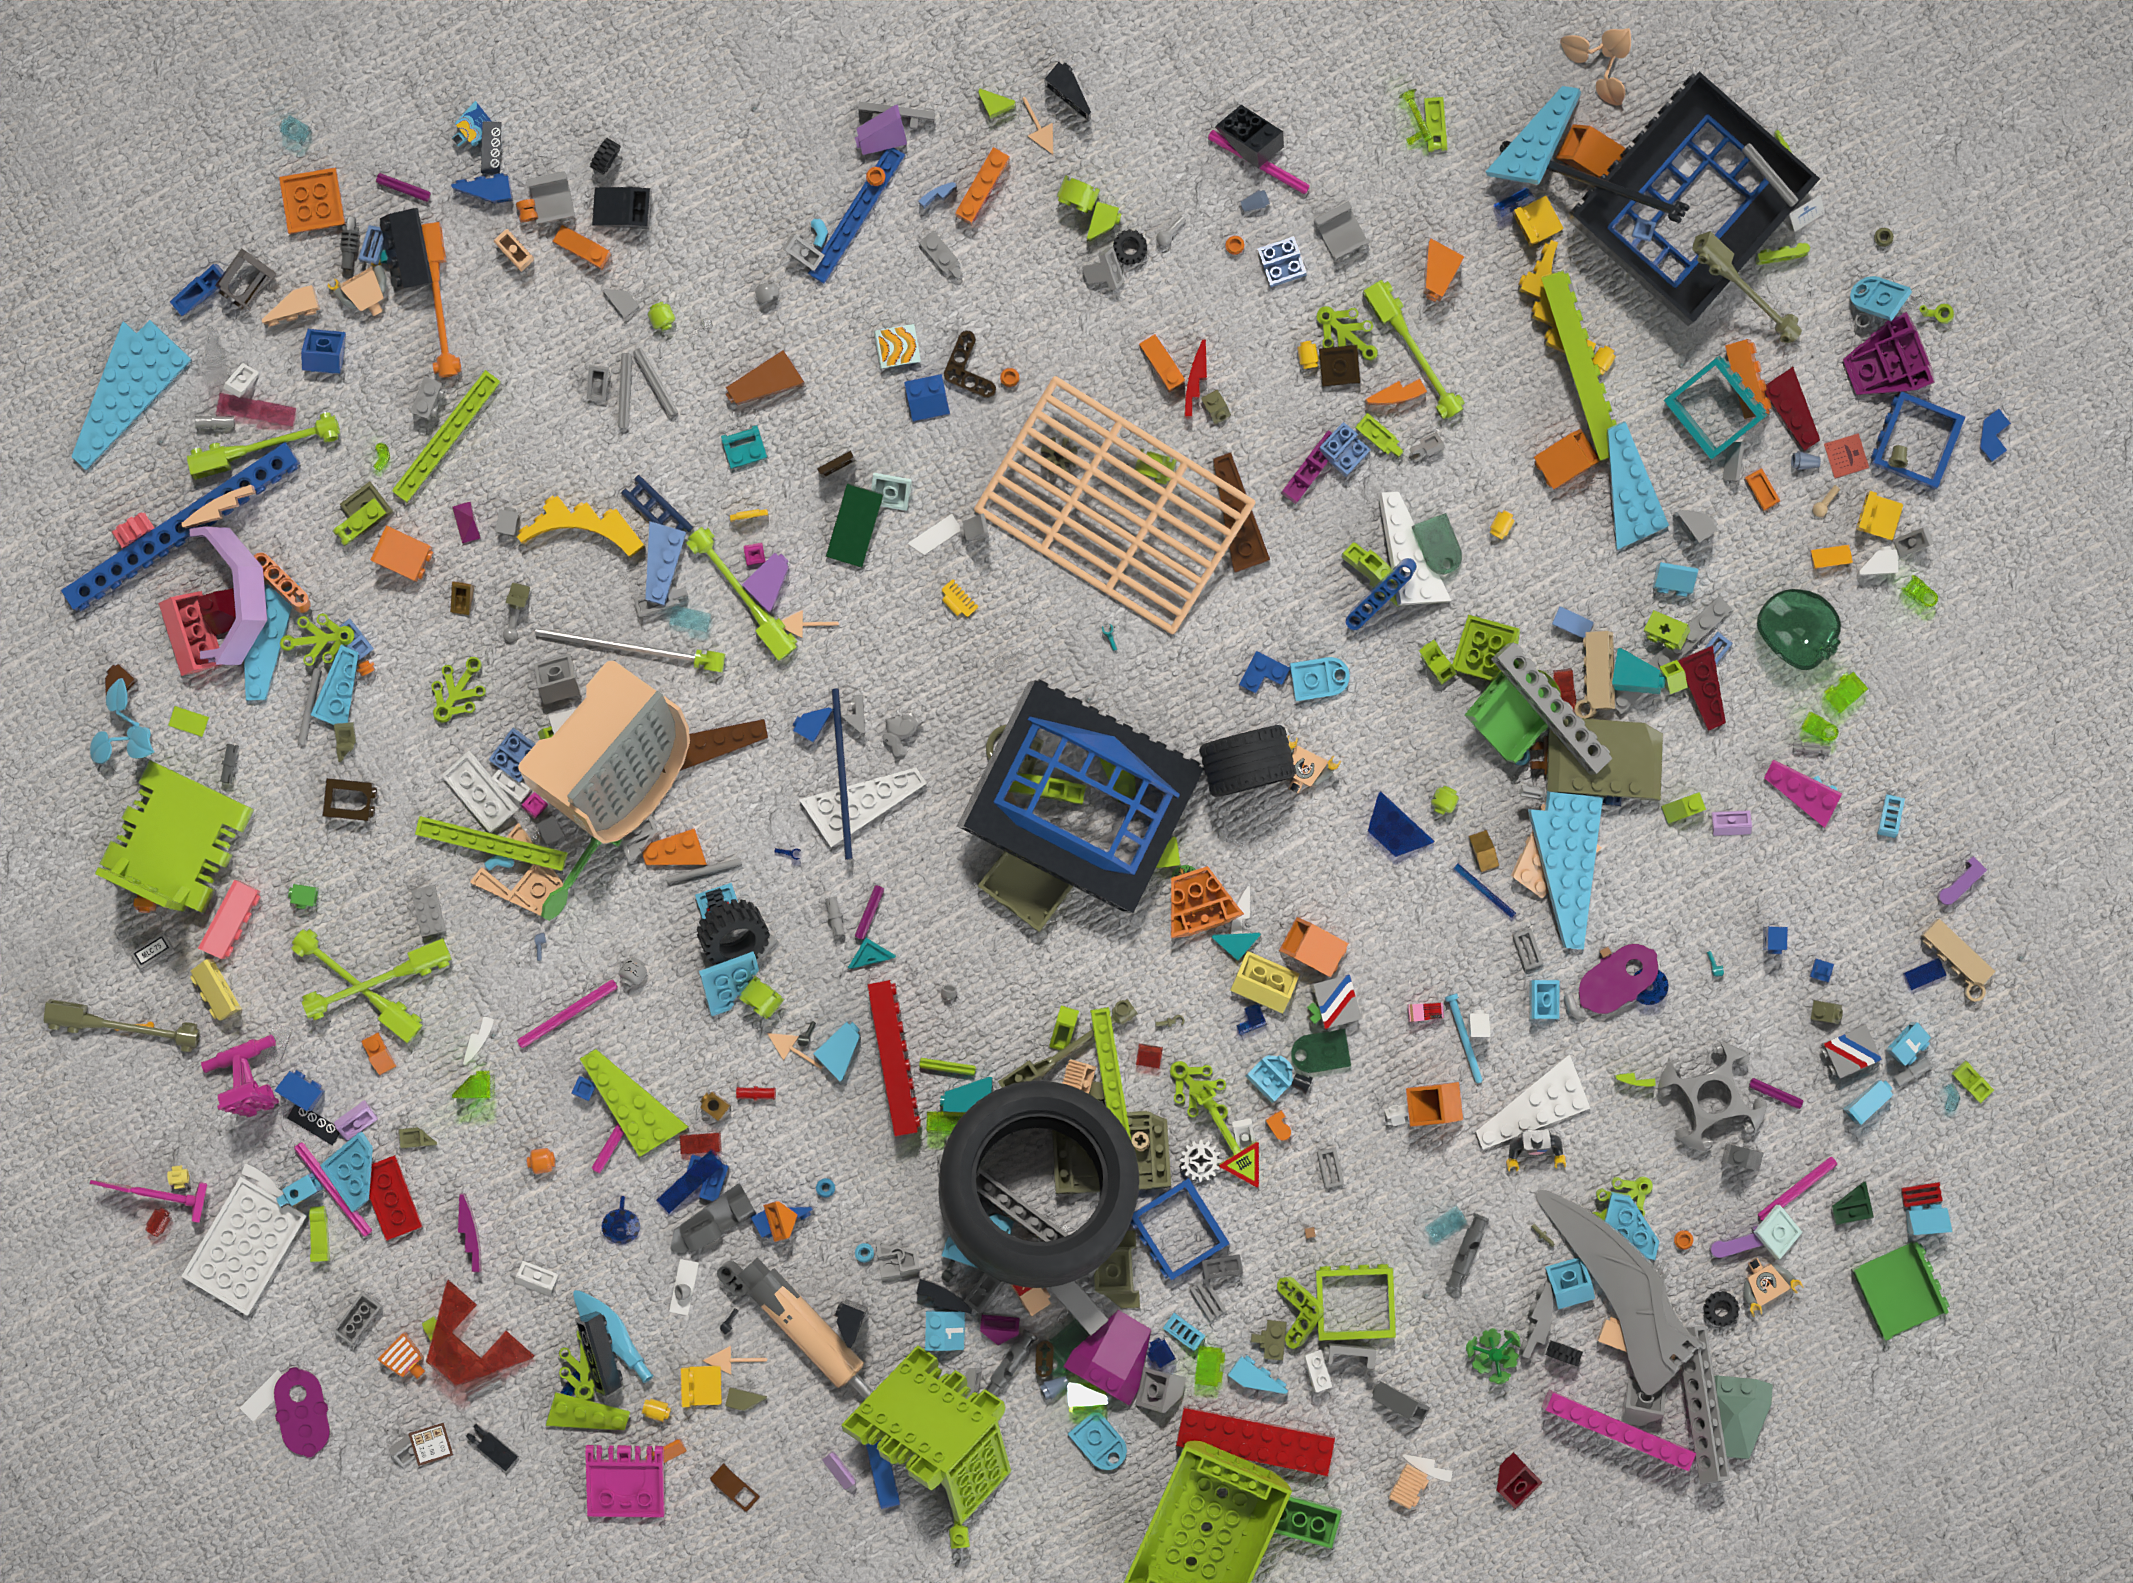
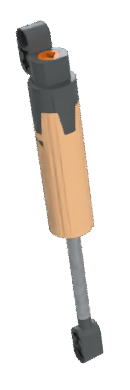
[717,1257,873,1399]

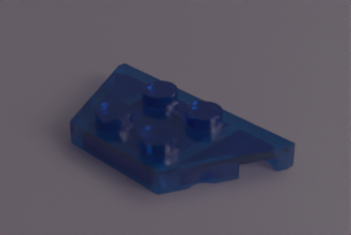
[1367,791,1435,857]

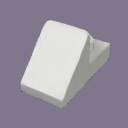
[223,363,259,398]
[1232,1118,1255,1150]

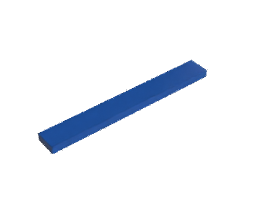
[808,148,905,284]

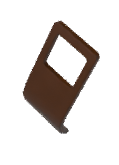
[709,1463,760,1512]

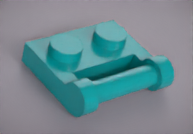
[721,425,768,469]

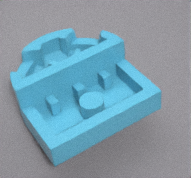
[1245,1055,1293,1103]

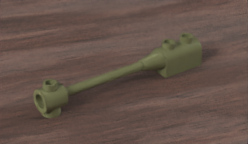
[1692,231,1802,343]
[998,998,1138,1087]
[44,999,200,1052]

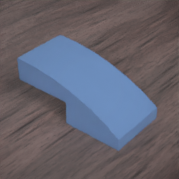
[918,182,957,209]
[1552,607,1594,639]
[339,618,374,660]

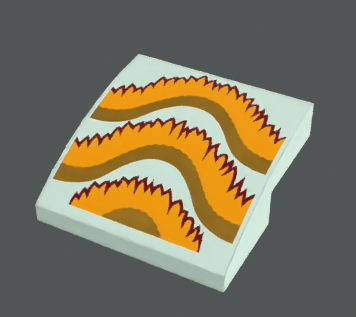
[874,324,921,369]

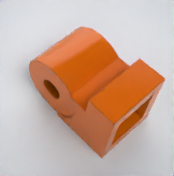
[1265,1110,1291,1140]

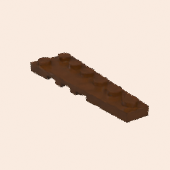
[1213,452,1270,573]
[662,719,768,773]

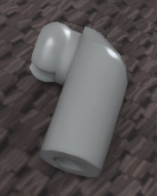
[1564,994,1586,1020]

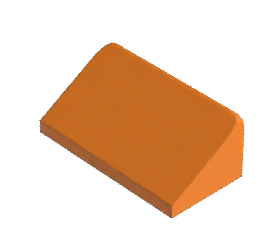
[645,1438,687,1463]

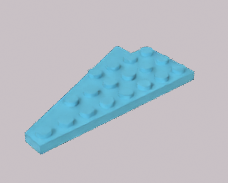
[71,320,192,470]
[1528,791,1603,950]

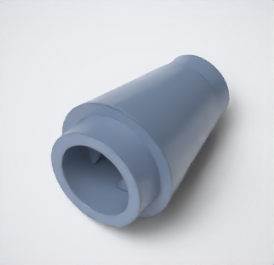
[1240,190,1270,212]
[1791,451,1821,470]
[1040,1376,1070,1400]

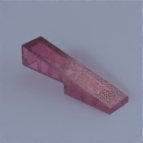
[215,393,296,427]

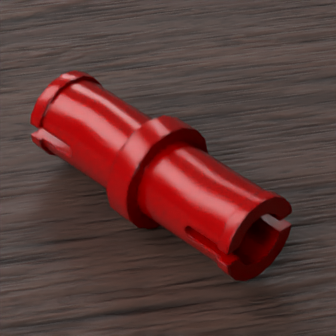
[736,1086,776,1101]

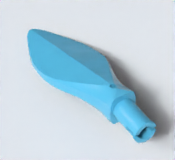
[573,1290,653,1383]

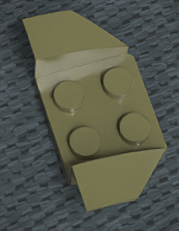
[1094,1230,1140,1308]

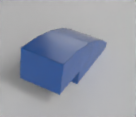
[170,264,224,316]

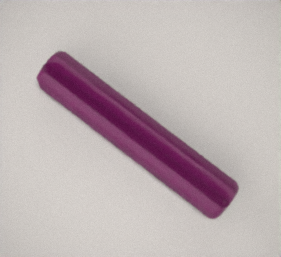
[376,173,431,202]
[855,885,884,940]
[1749,1078,1804,1109]

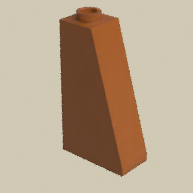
[725,350,805,405]

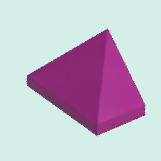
[452,501,481,543]
[980,1314,1020,1346]

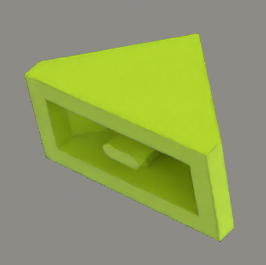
[978,88,1016,119]
[1155,836,1181,869]

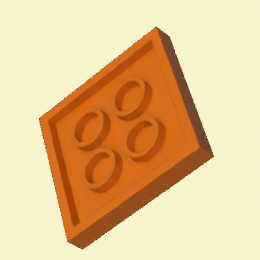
[279,167,346,234]

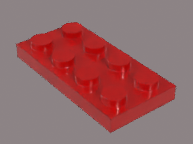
[369,1155,423,1241]

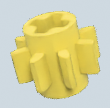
[167,1165,190,1189]

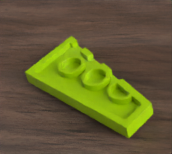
[545,1392,630,1430]

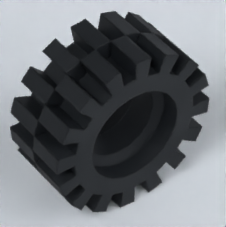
[590,138,621,175]
[1113,229,1147,265]
[1703,1291,1740,1327]
[1545,1340,1583,1367]

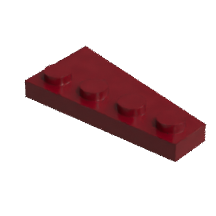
[1764,367,1820,451]

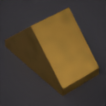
[450,581,475,615]
[1468,830,1499,872]

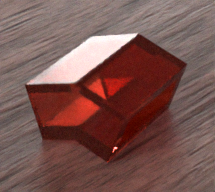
[1136,1043,1163,1069]

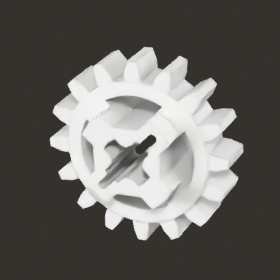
[1179,1140,1221,1181]

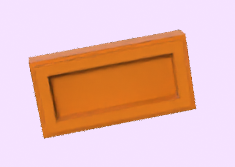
[1745,468,1780,511]

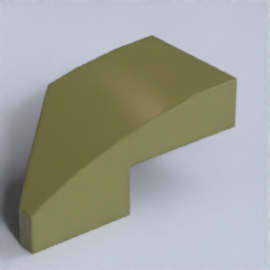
[334,722,356,762]
[398,1127,437,1148]
[725,1387,767,1411]

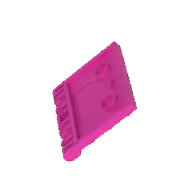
[585,1445,665,1518]

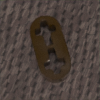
[1035,1340,1054,1377]

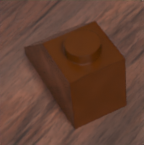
[105,664,138,695]

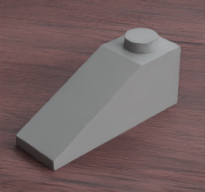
[960,513,989,542]

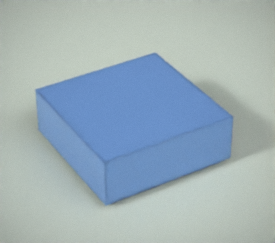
[1631,217,1656,242]

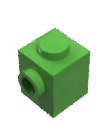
[288,884,319,909]

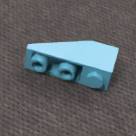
[1228,1355,1288,1394]

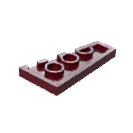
[1677,645,1726,731]

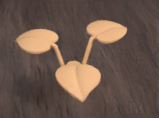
[1560,28,1631,106]

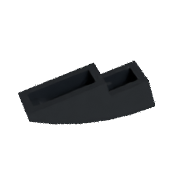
[916,1278,972,1314]

